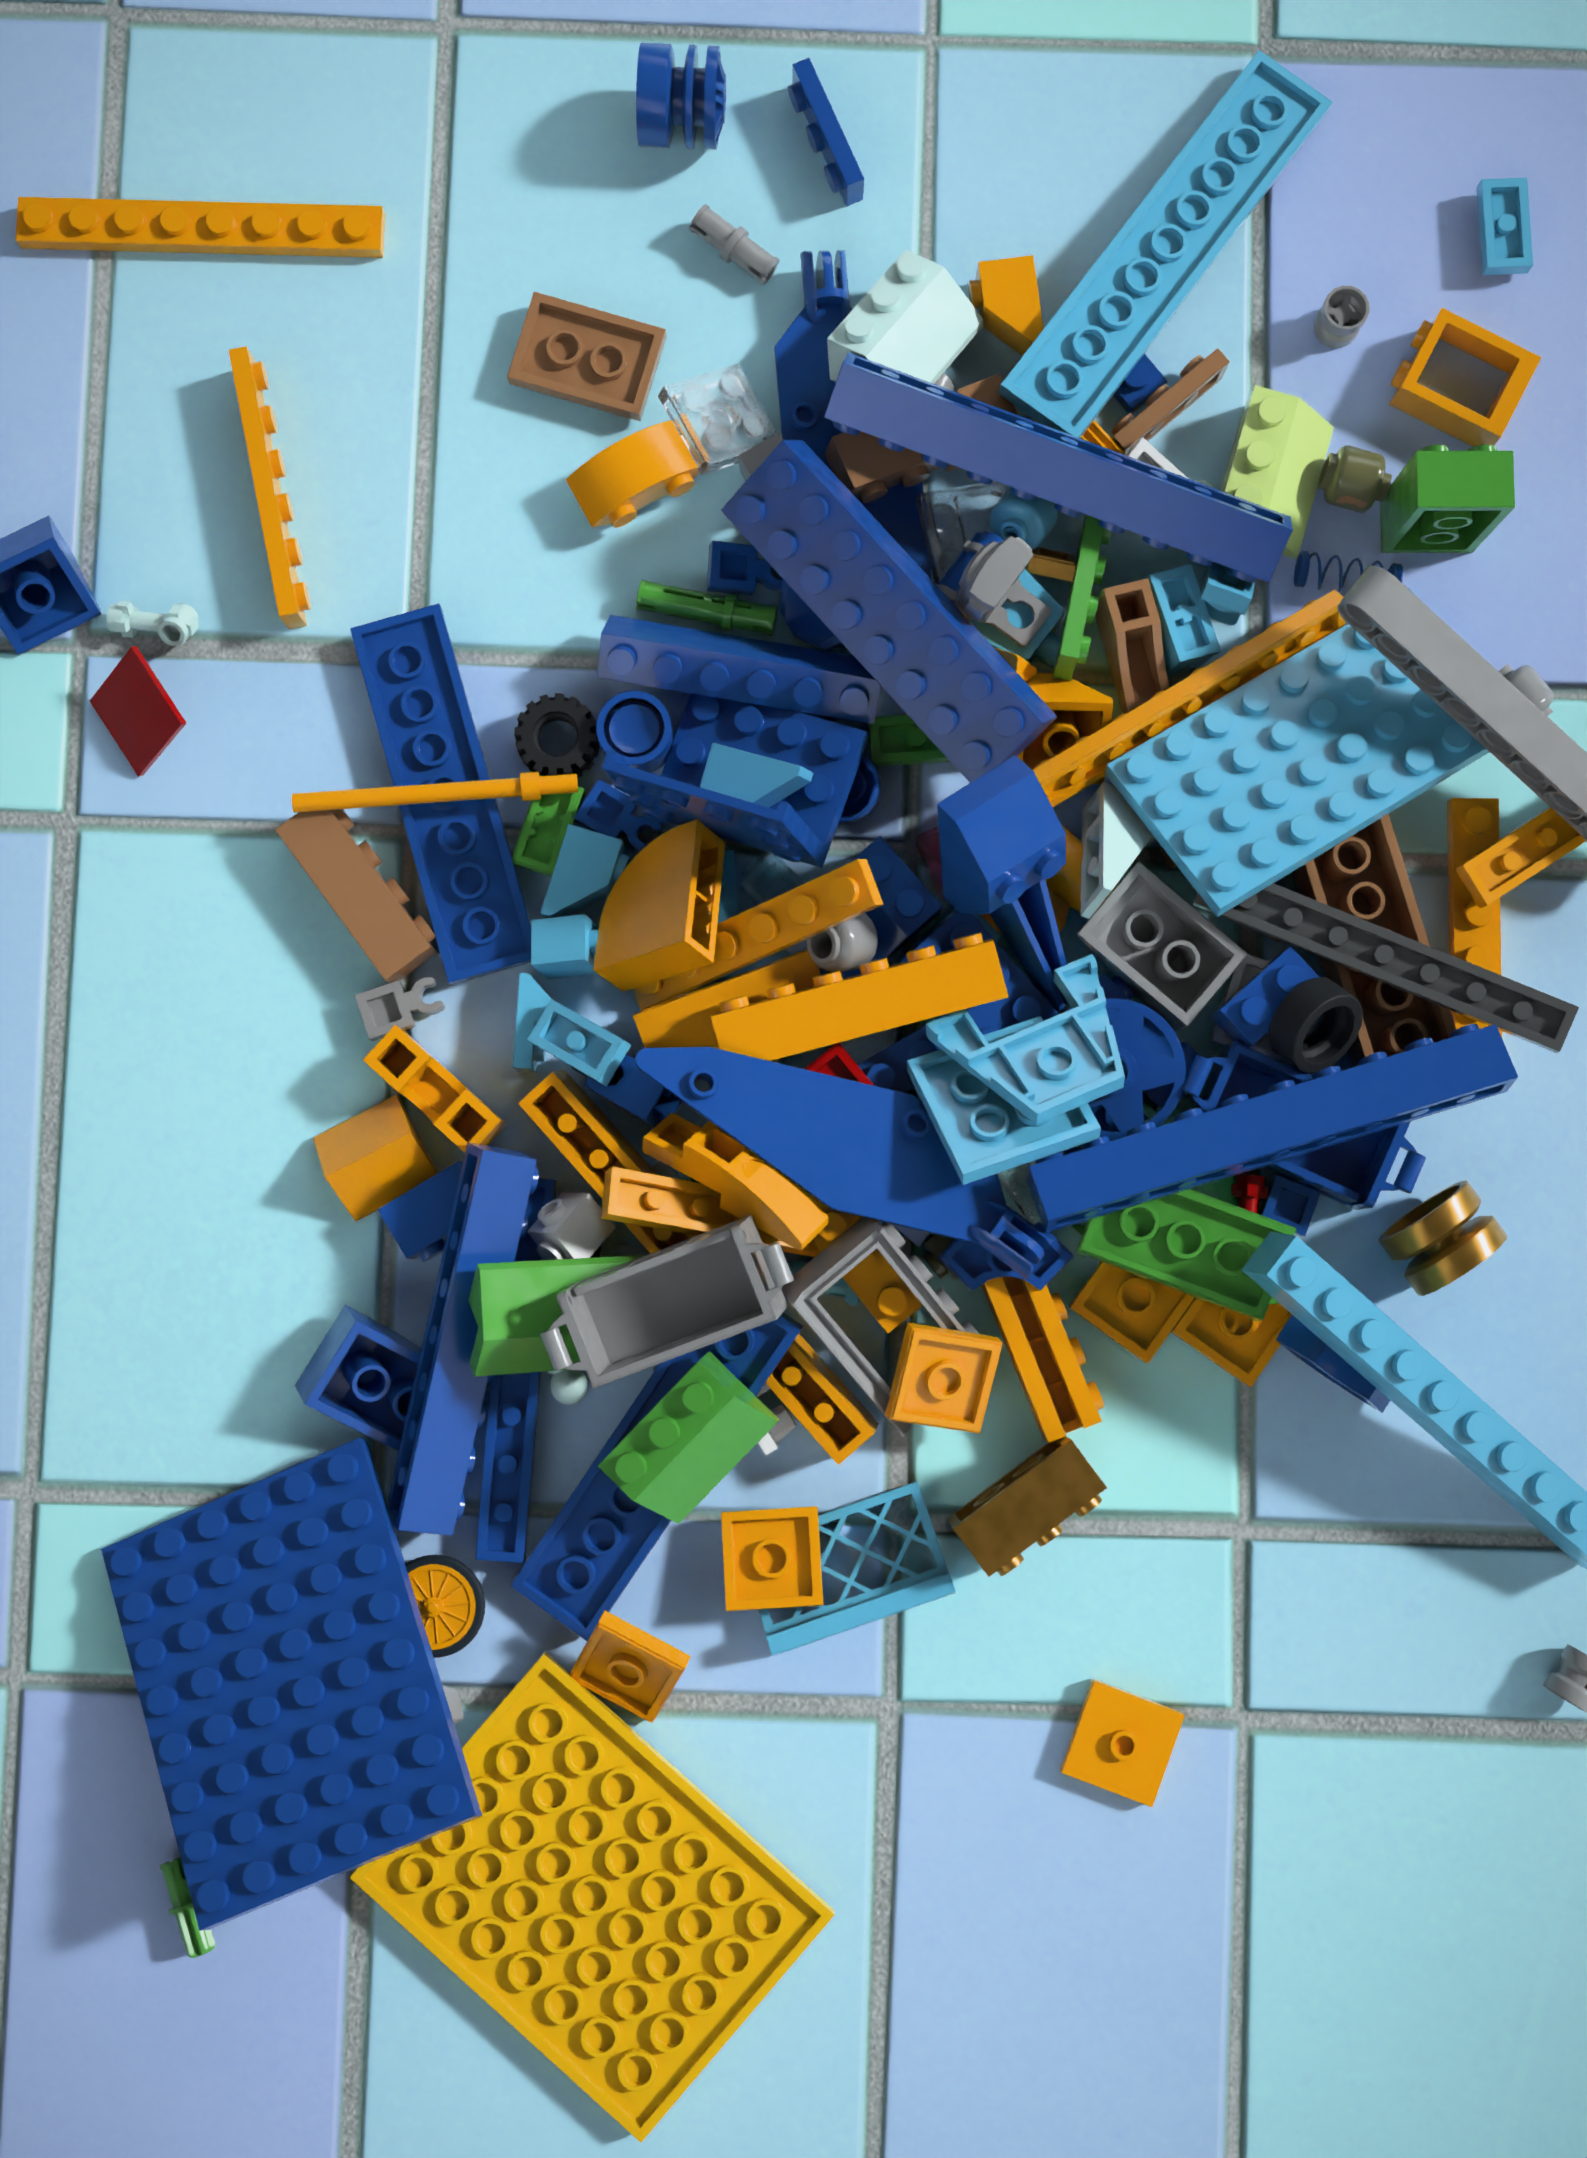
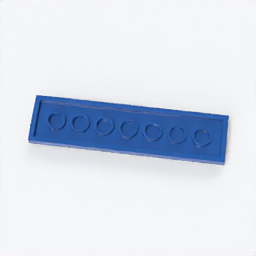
[350,603,531,985]
[510,1312,804,1641]

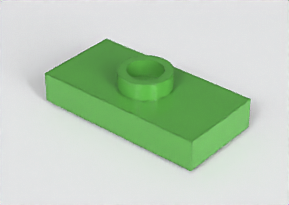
[512,775,585,878]

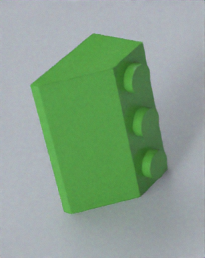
[598,1351,780,1524]

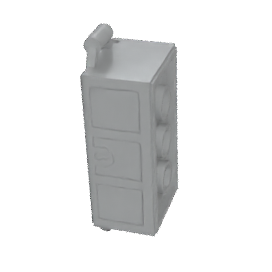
[540,1215,794,1389]

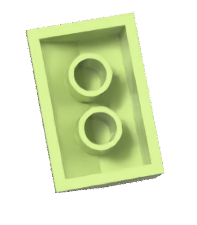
[1220,385,1334,559]

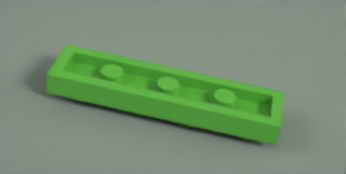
[1053,514,1112,681]

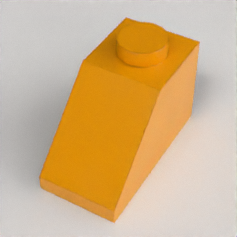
[968,255,1044,356]

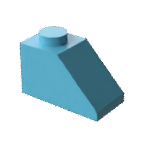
[700,743,814,808]
[540,824,631,919]

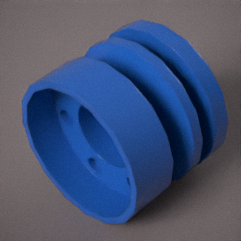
[636,43,726,150]

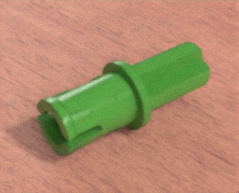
[159,1857,215,1958]

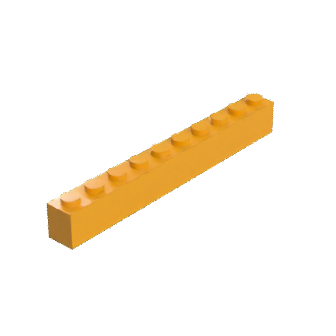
[518,1070,879,1465]

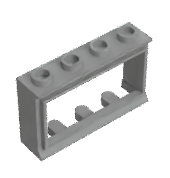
[781,1217,979,1437]

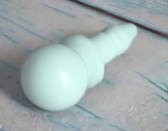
[547,1370,588,1405]

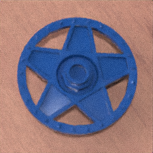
[1088,998,1186,1141]

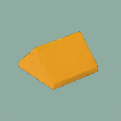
[313,1094,438,1221]

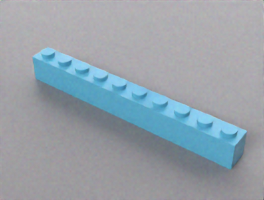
[1242,1232,1587,1569]

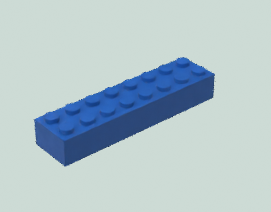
[721,440,1057,783]

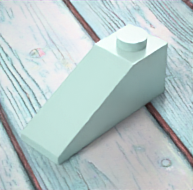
[1081,781,1155,919]

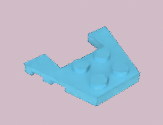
[926,954,1125,1125]

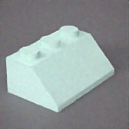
[827,249,983,384]

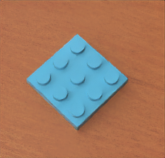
[907,1016,1101,1185]

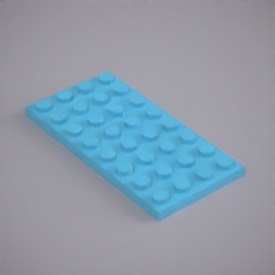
[1105,588,1489,917]

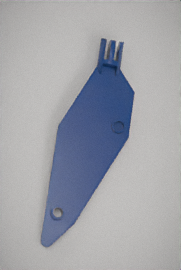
[774,250,932,580]
[635,1047,1054,1279]

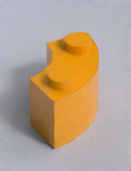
[566,419,707,528]

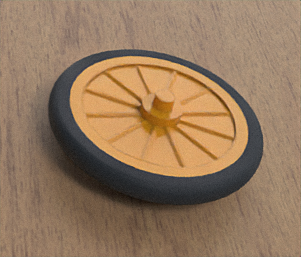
[405,1555,485,1658]

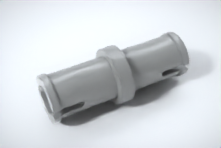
[689,204,780,285]

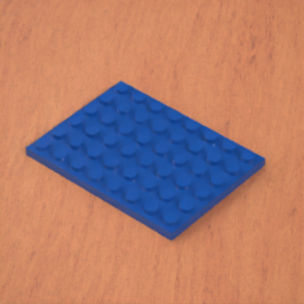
[101,1438,482,1931]

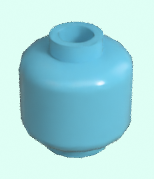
[990,489,1058,551]

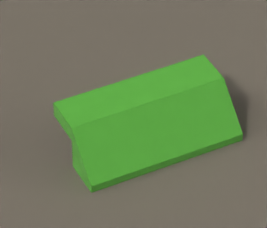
[468,1255,646,1377]

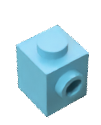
[531,914,599,979]

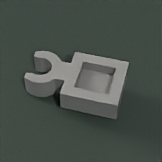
[355,977,445,1041]

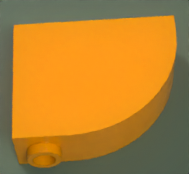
[593,819,725,992]

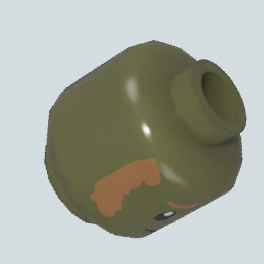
[1318,445,1392,513]

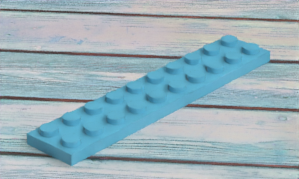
[998,50,1333,438]

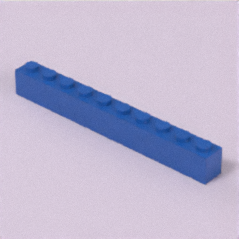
[824,352,1293,582]
[1027,1024,1518,1233]

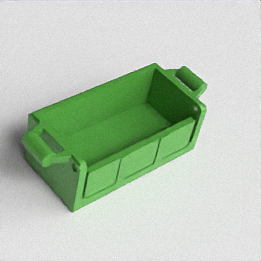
[1071,1189,1296,1322]

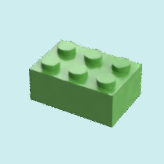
[1380,445,1515,553]

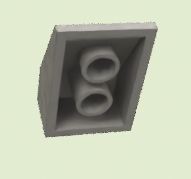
[1076,861,1248,1031]

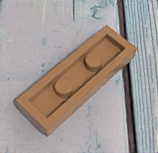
[1111,348,1230,453]

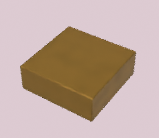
[1027,547,1076,582]

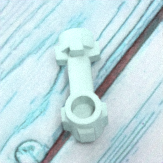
[106,600,199,646]

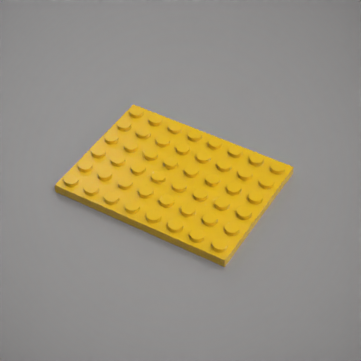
[349,1651,835,2143]

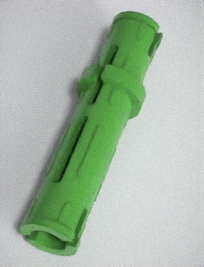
[636,580,778,636]

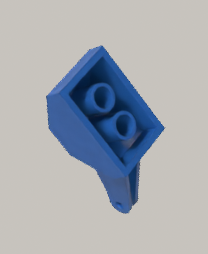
[937,755,1069,1013]

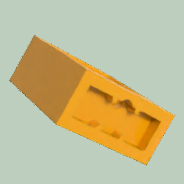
[1389,308,1542,446]

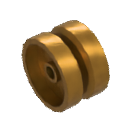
[1378,1180,1507,1296]

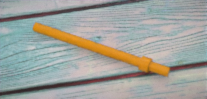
[292,772,578,813]

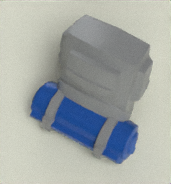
[935,531,1051,647]

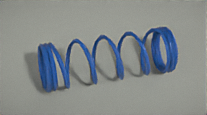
[1294,550,1403,593]

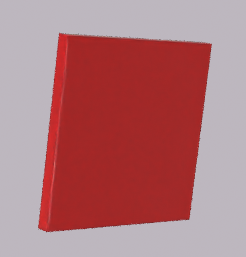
[89,646,187,777]

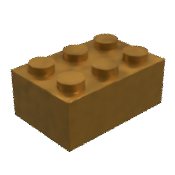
[947,1436,1107,1577]

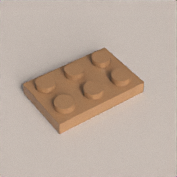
[507,292,667,421]

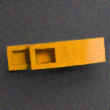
[642,1113,829,1251]

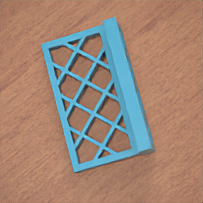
[758,1482,956,1656]

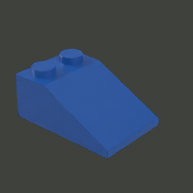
[785,836,943,979]
[295,1305,421,1451]

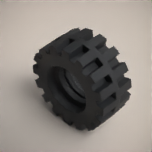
[514,693,600,779]

